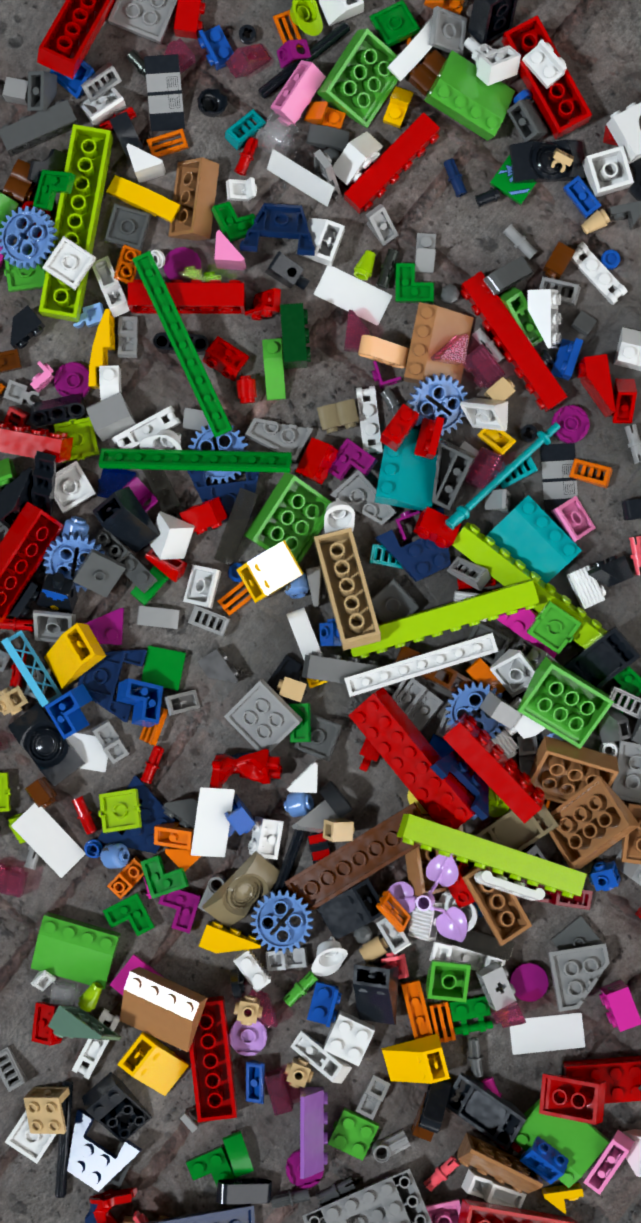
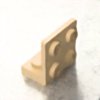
[24,1087,70,1134]

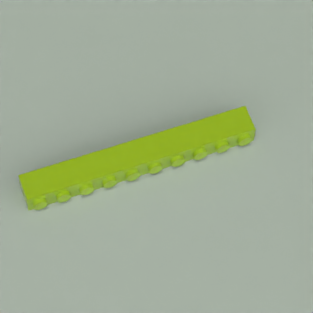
[452,522,607,649]
[350,578,540,659]
[397,814,587,899]

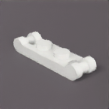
[571,242,628,305]
[356,386,383,454]
[112,406,181,449]
[474,870,545,901]
[71,1008,120,1080]

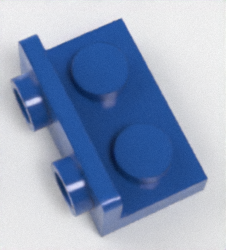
[197,25,237,71]
[551,338,583,380]
[307,981,342,1027]
[519,1137,569,1184]

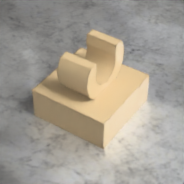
[551,148,574,173]

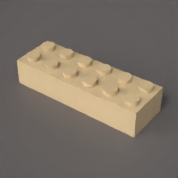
[314,528,381,651]

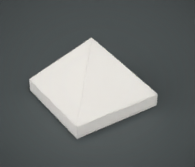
[31,970,57,992]

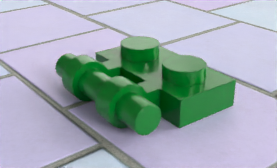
[449,995,493,1036]

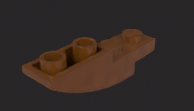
[394,646,472,694]

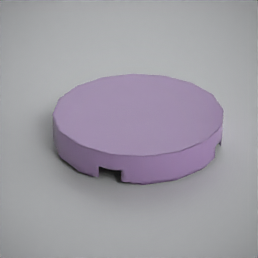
[229,1019,268,1056]

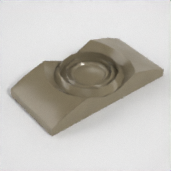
[474,804,559,851]
[202,851,280,927]

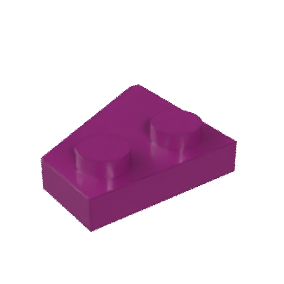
[85,608,124,645]

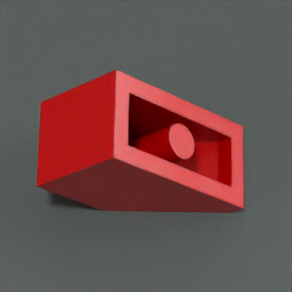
[612,378,637,424]

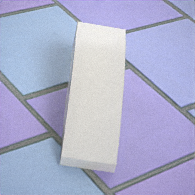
[92,256,130,318]
[461,1169,527,1209]

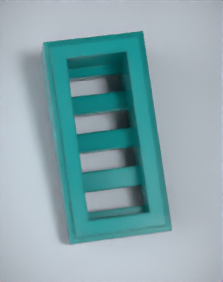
[225,109,266,150]
[494,456,538,489]
[369,544,403,569]

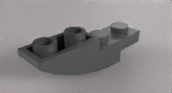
[91,527,158,594]

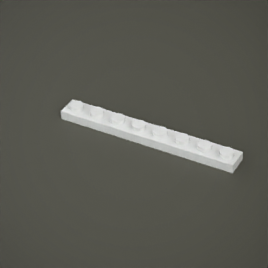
[344,633,498,697]

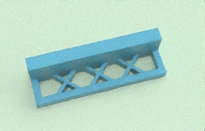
[1,630,62,708]

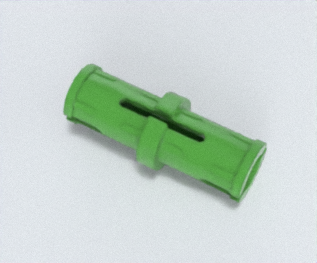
[283,971,319,1007]

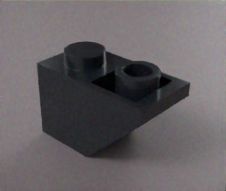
[10,305,45,349]
[587,555,634,587]

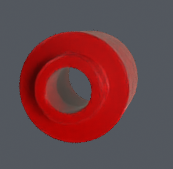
[236,375,257,404]

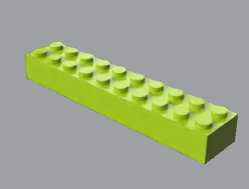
[39,124,114,322]

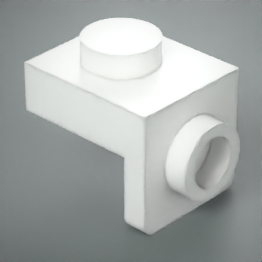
[226,177,257,201]

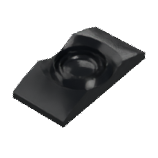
[509,140,587,184]
[563,626,641,688]
[8,703,85,787]
[446,1072,527,1151]

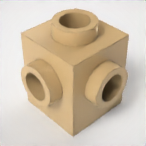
[0,686,28,716]
[234,995,263,1026]
[284,1057,314,1088]

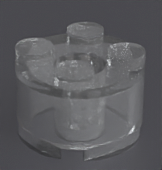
[256,112,298,156]

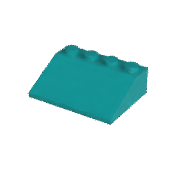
[374,423,441,511]
[486,495,582,584]

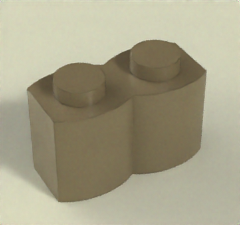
[317,399,360,434]

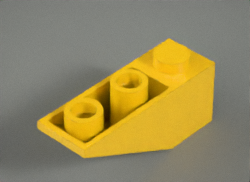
[198,921,262,953]

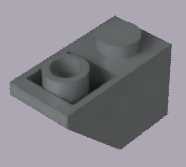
[162,798,198,829]

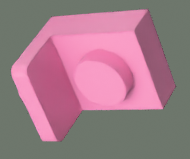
[30,361,54,393]

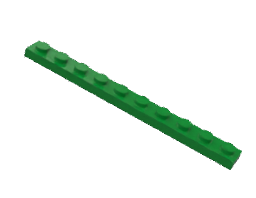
[132,251,233,437]
[98,448,292,473]

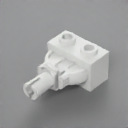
[464,37,521,86]

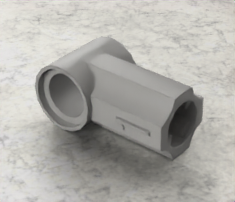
[198,873,226,913]
[372,1129,411,1163]

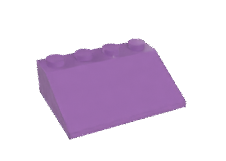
[300,1087,328,1179]

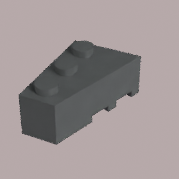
[432,439,476,510]

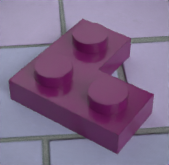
[328,438,378,481]
[158,889,201,934]

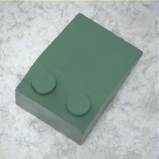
[48,1005,121,1041]

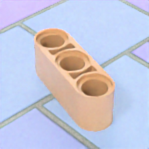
[358,335,409,368]

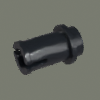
[475,187,500,207]

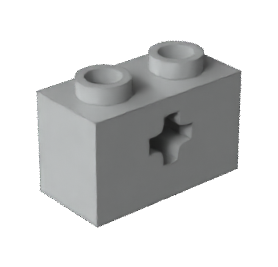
[475,962,516,1011]

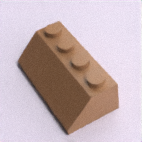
[168,157,219,241]
[462,866,532,946]

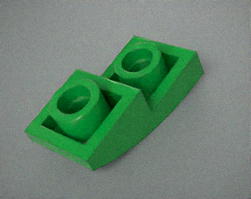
[130,566,170,606]
[222,1131,254,1178]

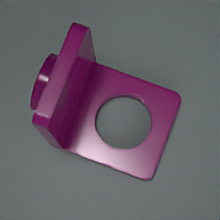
[277,39,311,69]
[371,360,402,389]
[123,477,158,512]
[395,510,421,541]

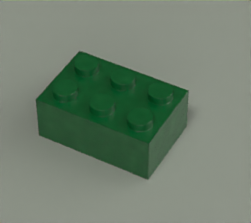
[280,303,311,369]

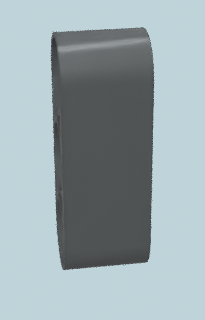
[483,256,534,296]

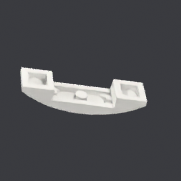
[387,15,433,81]
[429,941,506,971]

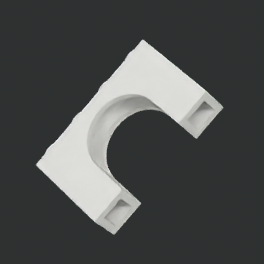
[606,102,641,164]

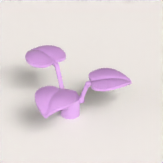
[382,855,468,942]

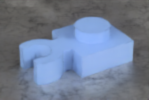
[73,302,104,328]

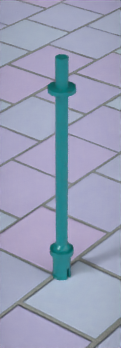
[445,422,561,530]

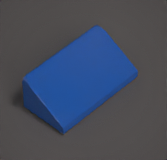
[563,175,602,219]
[245,1060,265,1104]

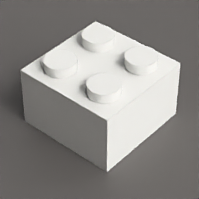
[582,146,634,197]
[323,1010,375,1066]

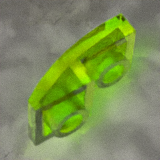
[178,266,222,283]

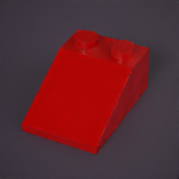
[576,354,616,418]
[539,1073,606,1125]

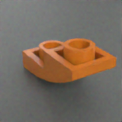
[114,244,142,284]
[465,658,506,695]
[107,856,144,900]

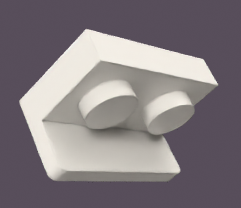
[522,39,567,89]
[248,816,284,860]

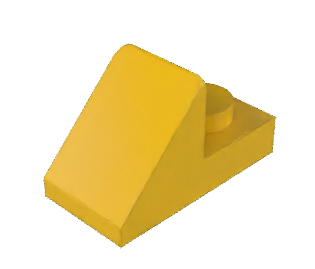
[383,86,414,128]
[477,429,516,456]
[541,1183,584,1214]

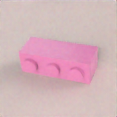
[270,60,326,124]
[583,1130,635,1195]

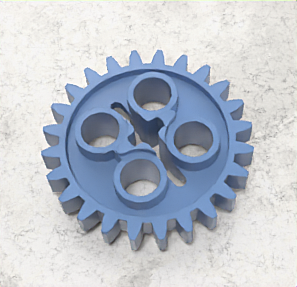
[0,206,58,270]
[407,373,468,436]
[188,424,250,484]
[43,531,105,592]
[445,681,506,739]
[250,889,314,954]

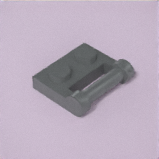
[466,623,511,667]

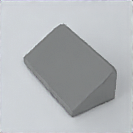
[183,408,208,431]

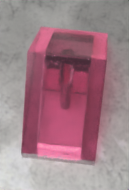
[431,333,469,365]

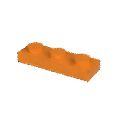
[401,979,433,1039]

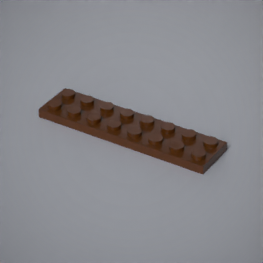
[285,802,425,911]

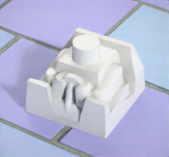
[504,697,546,739]

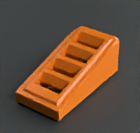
[569,458,612,488]

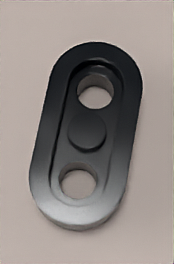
[230,968,245,999]

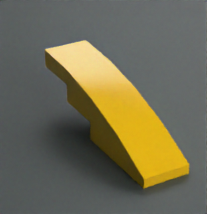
[106,175,181,223]
[88,309,115,389]

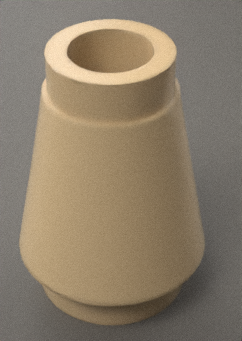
[581,208,610,235]

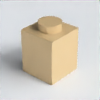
[484,377,516,401]
[277,677,307,702]
[323,818,355,842]

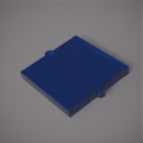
[96,468,136,498]

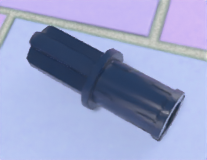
[444,158,468,197]

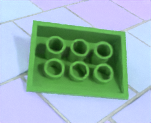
[317,28,398,128]
[424,50,515,141]
[244,473,331,565]
[517,656,614,749]
[31,912,121,990]
[514,1099,610,1188]

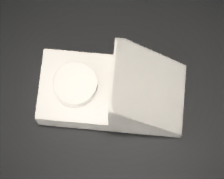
[376,918,411,955]

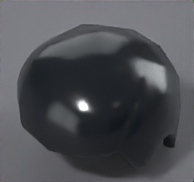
[197,88,228,118]

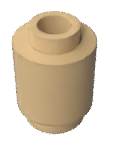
[359,936,389,962]

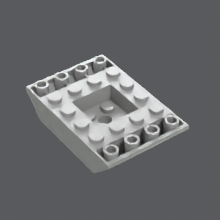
[302,1168,432,1223]

